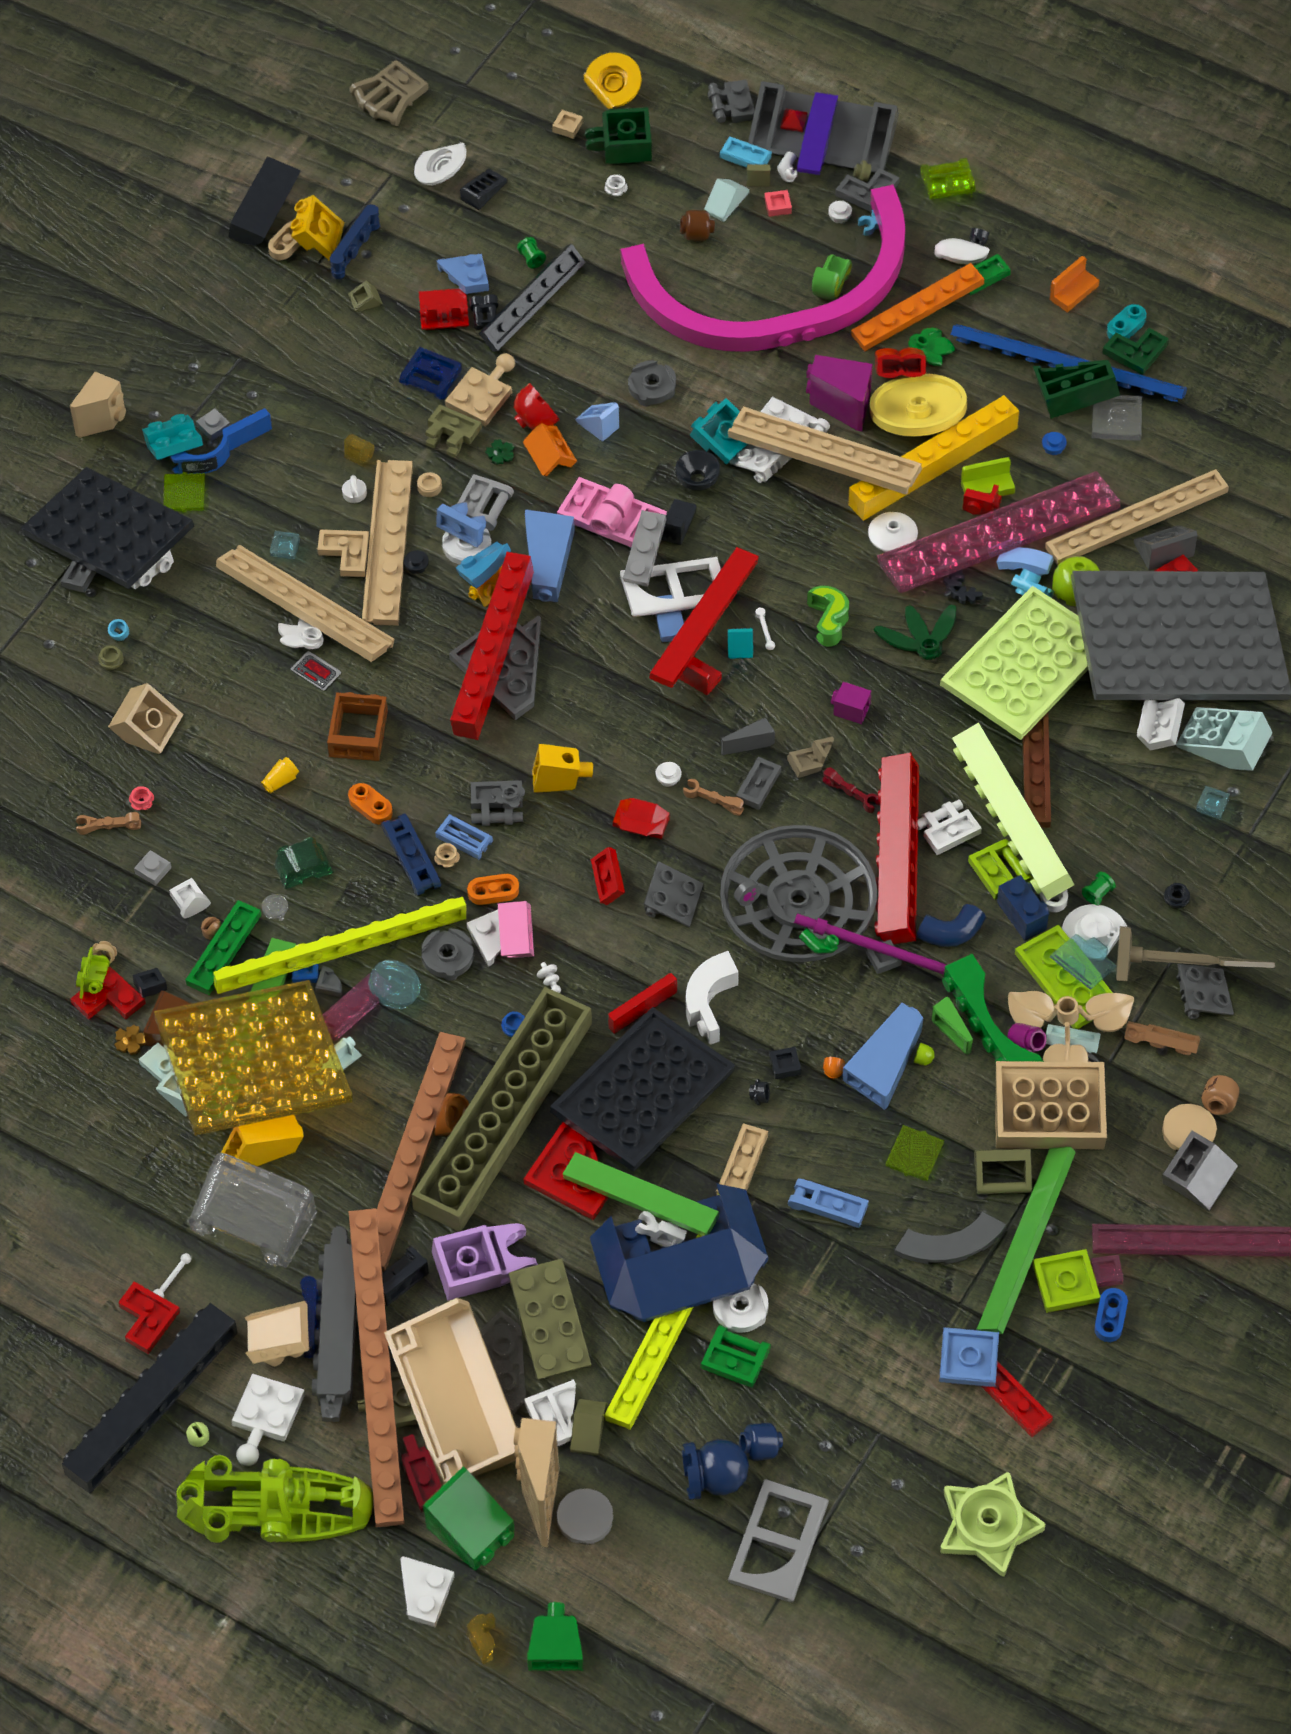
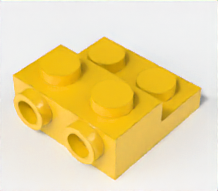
[290,195,345,261]

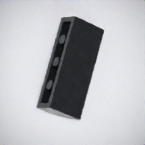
[228,156,301,245]

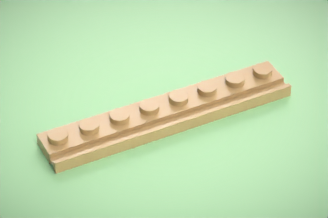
[728,406,921,495]
[362,460,413,626]
[216,545,395,662]

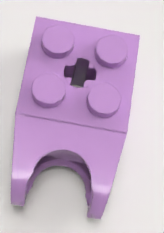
[432,1224,538,1300]

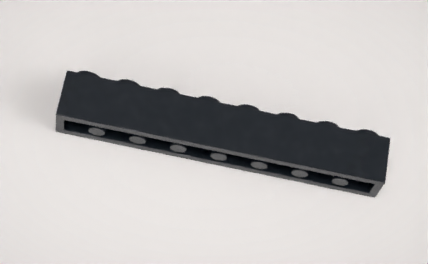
[62,1303,238,1494]

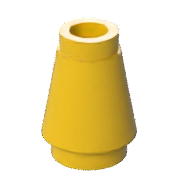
[261,757,299,794]

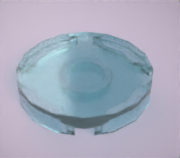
[368,960,421,1009]

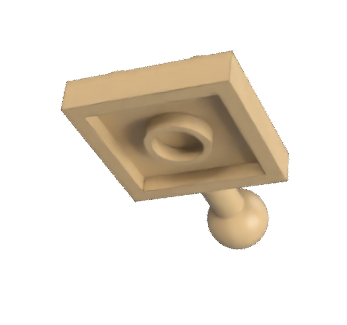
[445,353,515,427]

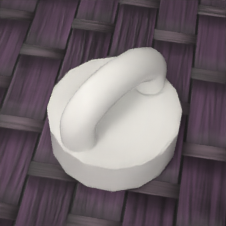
[342,475,367,503]

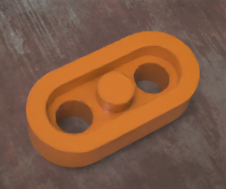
[348,783,393,825]
[467,874,519,905]

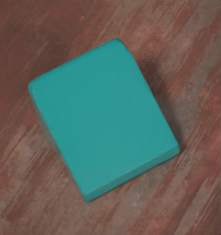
[728,628,753,659]

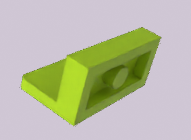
[961,457,1015,496]

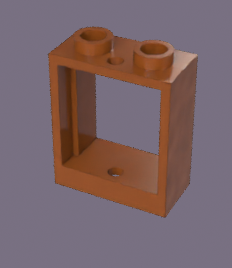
[327,692,388,761]

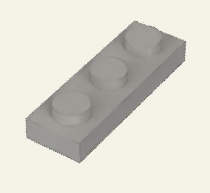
[623,510,667,587]

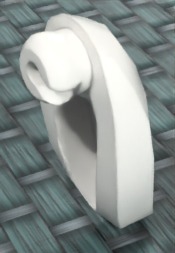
[934,238,989,264]

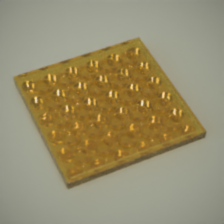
[154,980,352,1136]

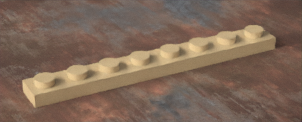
[1045,469,1229,566]

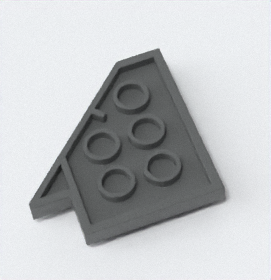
[449,615,541,720]

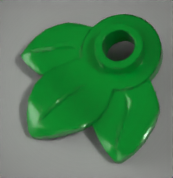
[908,328,955,366]

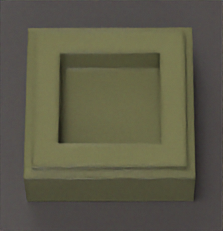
[747,164,770,186]

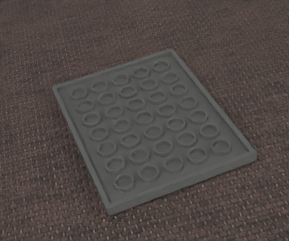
[1071,571,1291,700]

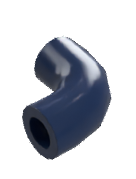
[916,904,986,947]

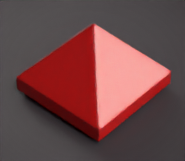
[780,108,808,132]

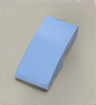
[997,547,1054,576]

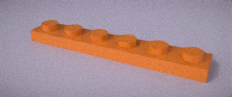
[851,263,984,352]

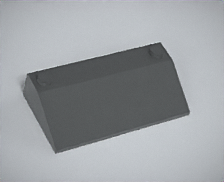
[748,81,899,173]

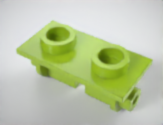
[76,947,110,998]

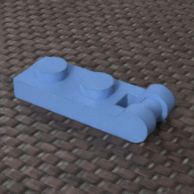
[787,1179,869,1228]

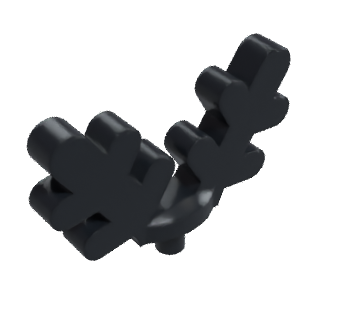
[943,568,983,604]

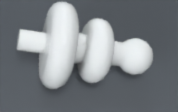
[537,962,561,993]

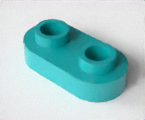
[1107,304,1147,339]

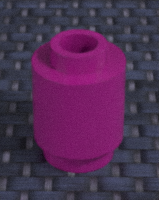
[1008,1023,1047,1053]

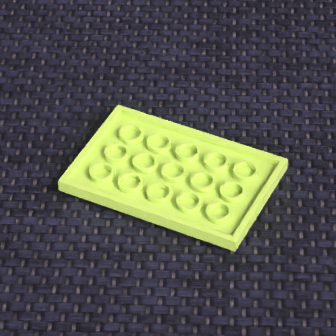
[940,586,1088,740]

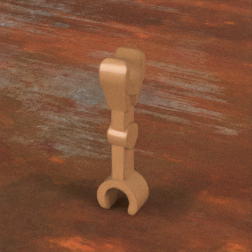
[683,779,744,816]
[76,812,141,835]

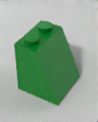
[423,1466,515,1571]

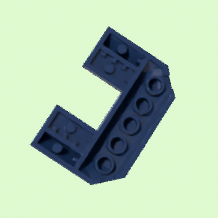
[590,1183,768,1322]

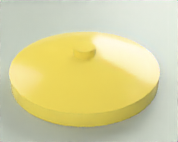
[870,374,967,436]

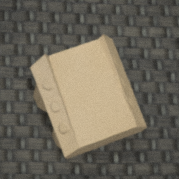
[245,1301,309,1367]

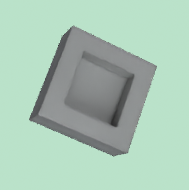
[196,409,230,441]
[134,850,171,886]

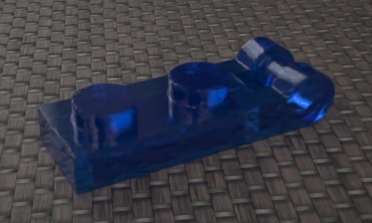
[300,1276,319,1358]

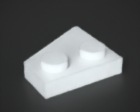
[467,910,501,967]
[524,1380,576,1446]
[401,1556,454,1627]

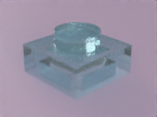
[270,531,300,559]
[1196,786,1230,819]

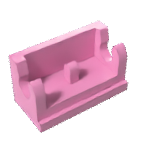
[498,901,534,958]

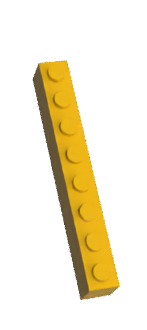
[848,396,1019,521]

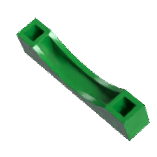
[942,954,1044,1063]

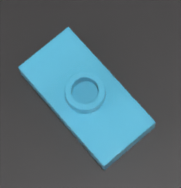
[720,137,772,167]

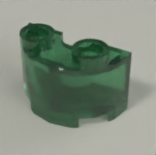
[275,837,333,889]

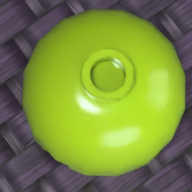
[1052,556,1100,606]

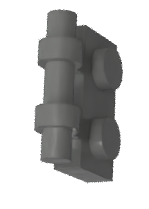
[708,79,755,123]
[471,780,523,826]

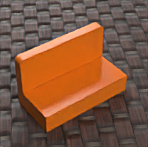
[1050,256,1099,313]
[523,423,577,476]

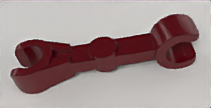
[822,767,880,813]

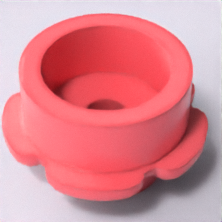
[129,786,154,811]

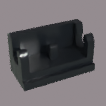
[382,1246,429,1306]

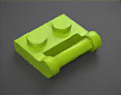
[968,839,1034,900]

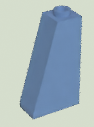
[525,510,575,602]
[843,1003,923,1110]

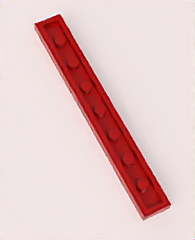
[649,547,759,688]

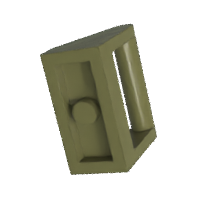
[974,1149,1032,1194]

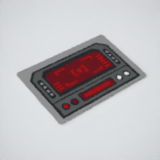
[291,651,341,691]

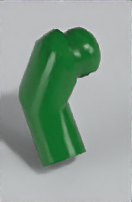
[799,929,839,953]

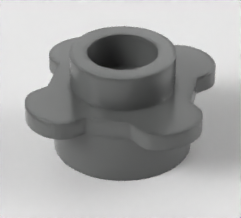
[495,783,525,809]

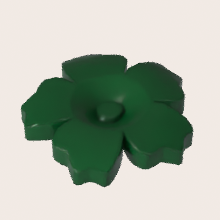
[485,439,515,465]

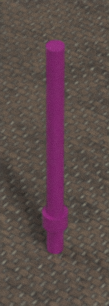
[794,913,946,974]

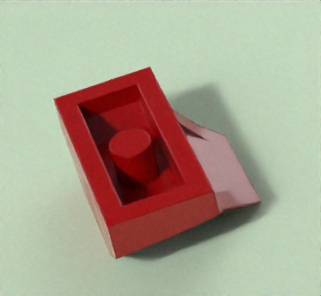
[613,798,670,839]

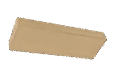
[716,1123,768,1195]

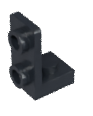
[661,499,697,545]

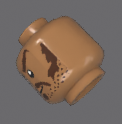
[1202,1075,1239,1115]

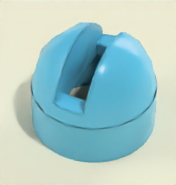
[108,619,129,641]

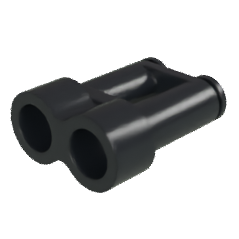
[469,294,499,330]

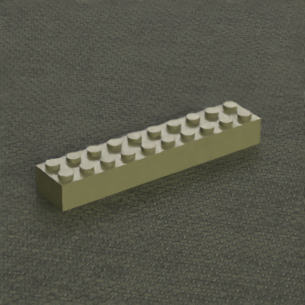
[412,987,592,1232]

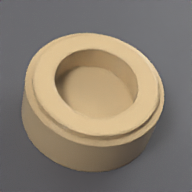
[417,472,442,497]

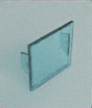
[1050,934,1117,990]

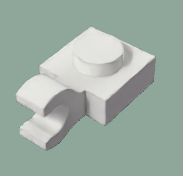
[635,1211,687,1248]

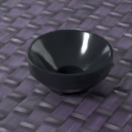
[675,450,720,490]

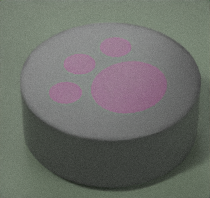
[734,880,761,906]

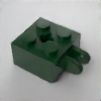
[585,107,652,164]

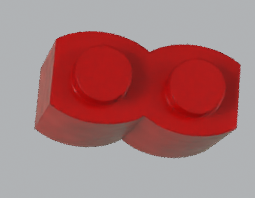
[875,347,926,378]

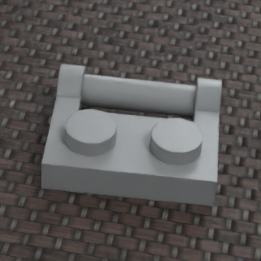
[457,474,514,531]

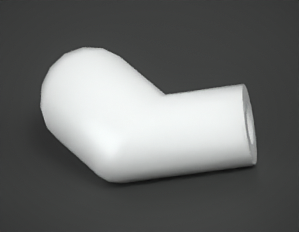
[777,152,797,182]

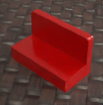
[679,657,722,695]

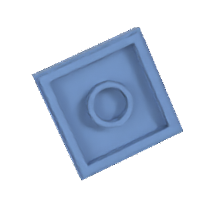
[939,1328,999,1387]

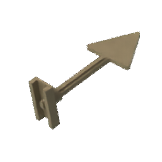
[1116,926,1275,981]

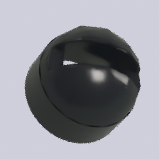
[969,228,990,246]

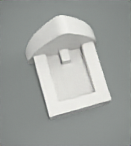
[169,878,211,918]

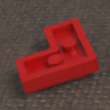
[70,967,146,1020]
[118,1281,180,1354]

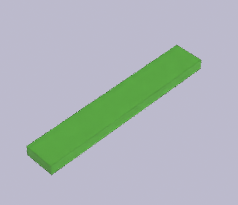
[563,1152,720,1236]

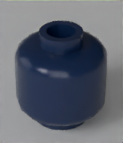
[739,1423,783,1461]

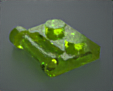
[920,158,976,199]

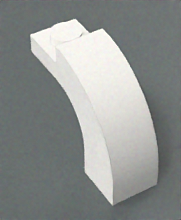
[686,951,738,1045]

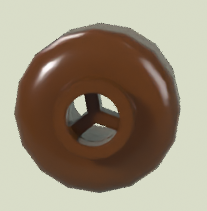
[680,210,715,241]

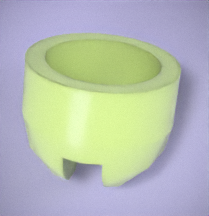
[186,1422,210,1447]

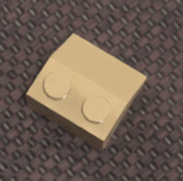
[70,372,126,437]
[108,683,184,754]

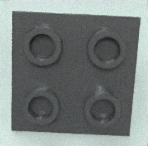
[643,861,703,927]
[1176,963,1234,1019]

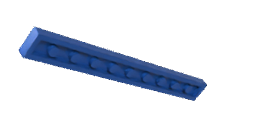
[951,324,1187,402]

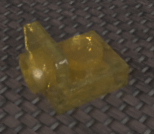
[467,1612,496,1664]

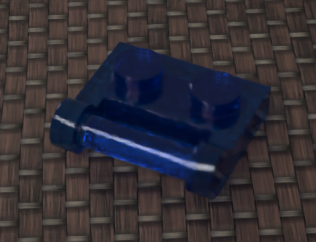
[399,346,462,400]

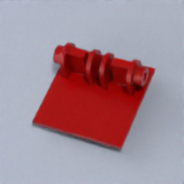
[419,289,469,330]

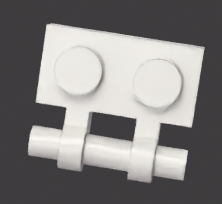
[918,800,982,855]

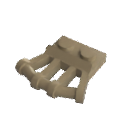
[349,60,428,126]

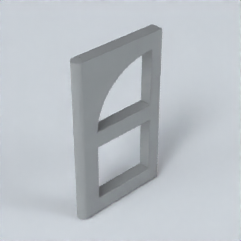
[728,1479,829,1602]

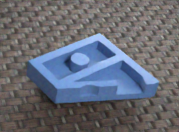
[437,254,489,294]

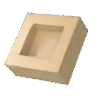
[552,110,583,139]

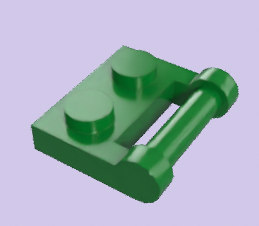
[701,1325,771,1388]

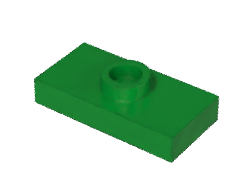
[969,254,1011,296]

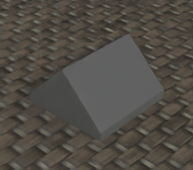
[1133,525,1197,570]

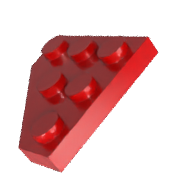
[524,1122,608,1220]

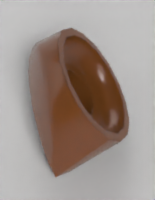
[434,1093,469,1136]

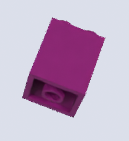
[806,355,872,432]

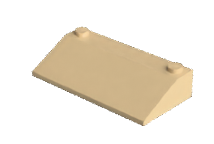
[384,1298,517,1486]

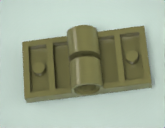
[508,1259,591,1381]

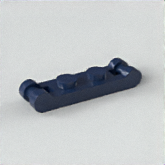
[330,204,380,279]
[381,813,441,896]

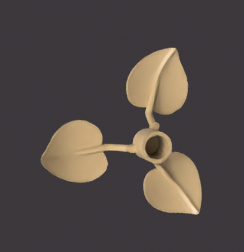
[1008,991,1134,1062]

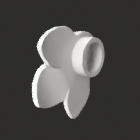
[278,618,324,649]

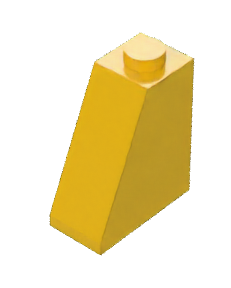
[220,1115,304,1176]

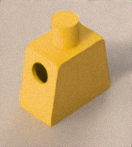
[532,744,593,792]

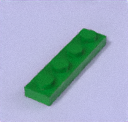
[185,900,261,995]

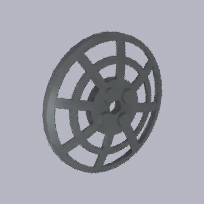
[720,825,877,962]

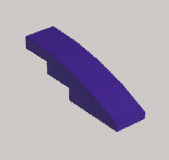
[797,92,838,175]

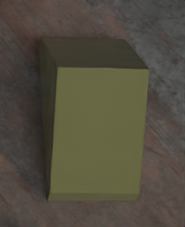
[570,1399,607,1456]

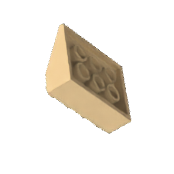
[995,1061,1107,1149]
[513,1418,559,1547]

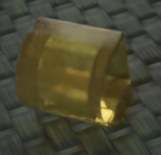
[344,434,375,467]

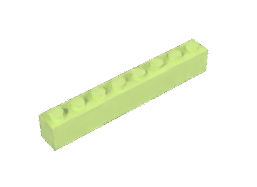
[952,723,1074,901]

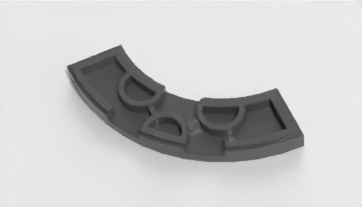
[894,1212,1006,1264]

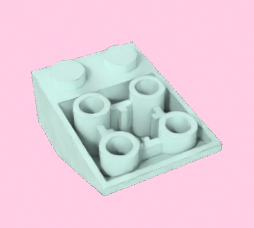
[1176,707,1272,771]

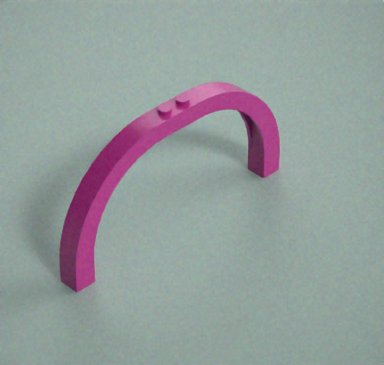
[620,184,905,352]

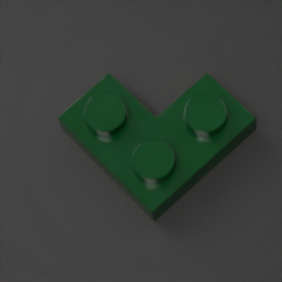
[1102,328,1169,375]

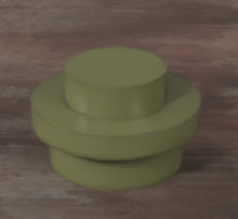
[853,160,871,183]
[98,646,124,670]

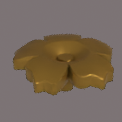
[114,1025,146,1055]

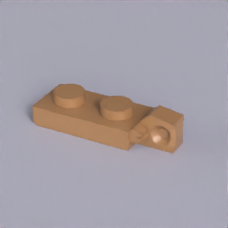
[1124,1021,1201,1055]

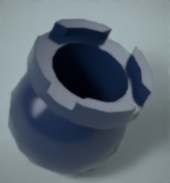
[682,1439,749,1500]

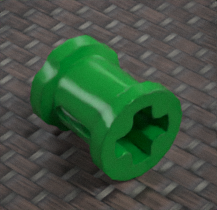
[517,237,546,269]
[1082,871,1116,906]

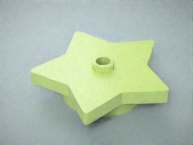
[941,1472,1045,1576]

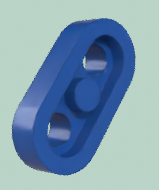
[1094,1288,1128,1342]

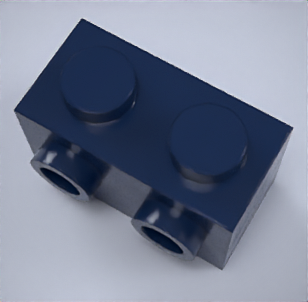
[997,875,1050,941]

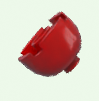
[514,383,559,430]

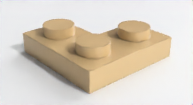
[317,530,369,577]

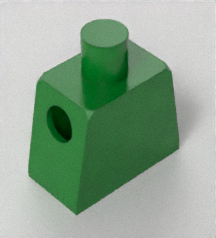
[527,1602,583,1671]

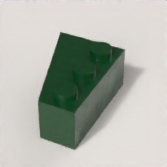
[1033,360,1120,419]

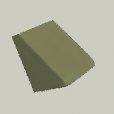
[348,280,382,312]

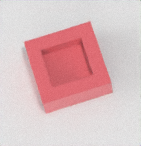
[764,190,792,217]

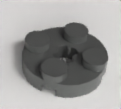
[628,360,676,406]
[422,928,474,981]

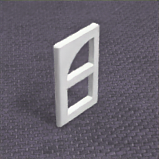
[620,557,731,617]

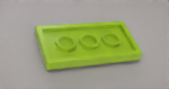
[1015,925,1113,1029]

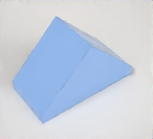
[575,402,619,442]

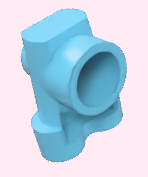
[1011,568,1054,598]

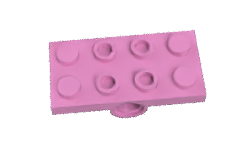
[557,477,667,547]

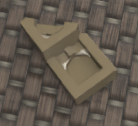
[787,736,834,778]

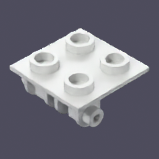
[729,444,792,483]

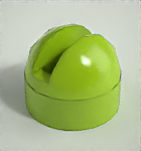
[913,1043,935,1066]

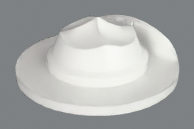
[414,143,467,185]
[1062,904,1127,963]

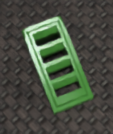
[932,996,973,1055]

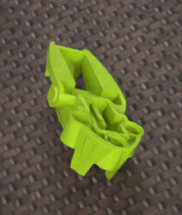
[177,1455,373,1543]

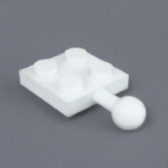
[232,1374,305,1466]

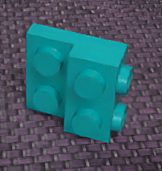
[690,398,748,464]
[142,414,203,460]

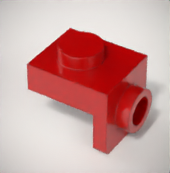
[962,484,1002,518]

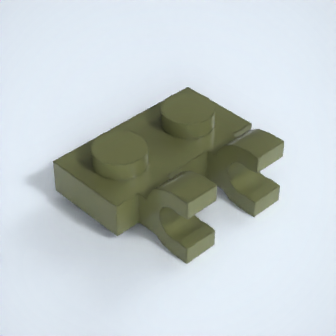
[425,405,482,458]

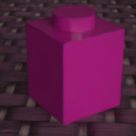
[831,682,871,724]

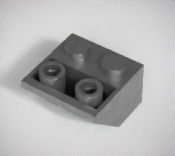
[1162,1130,1238,1211]

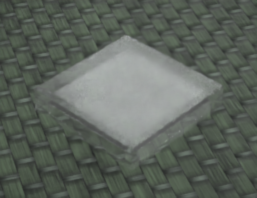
[1092,395,1142,441]

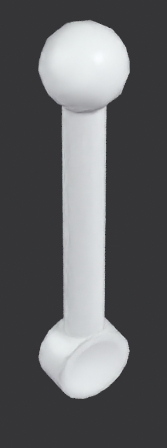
[756,608,775,650]
[153,1253,191,1298]

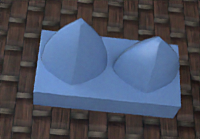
[436,502,486,547]

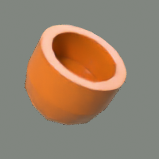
[823,1057,845,1079]

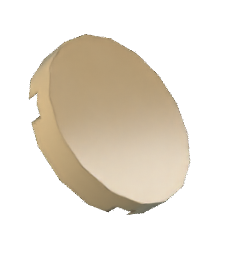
[1162,1104,1217,1151]

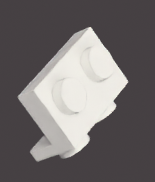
[1137,698,1185,750]

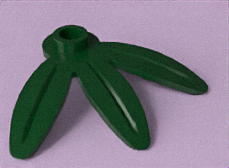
[874,605,957,660]

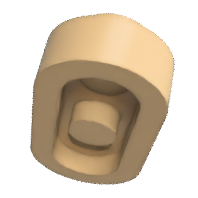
[268,221,300,260]

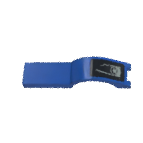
[170,408,272,475]

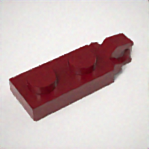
[401,1434,442,1513]

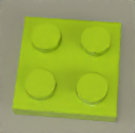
[1032,1249,1100,1313]

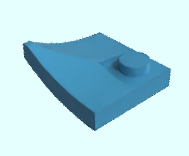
[455,542,511,588]

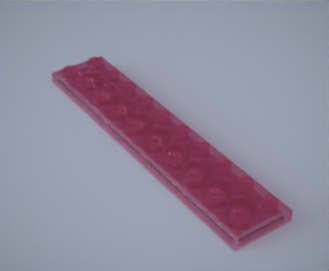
[877,471,1120,593]

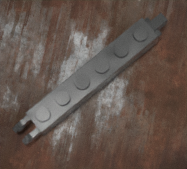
[312,1225,357,1422]

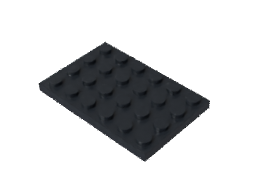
[21,467,194,589]
[550,1007,735,1172]

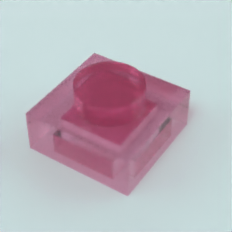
[1091,1255,1124,1287]

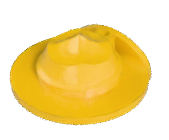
[584,53,642,109]

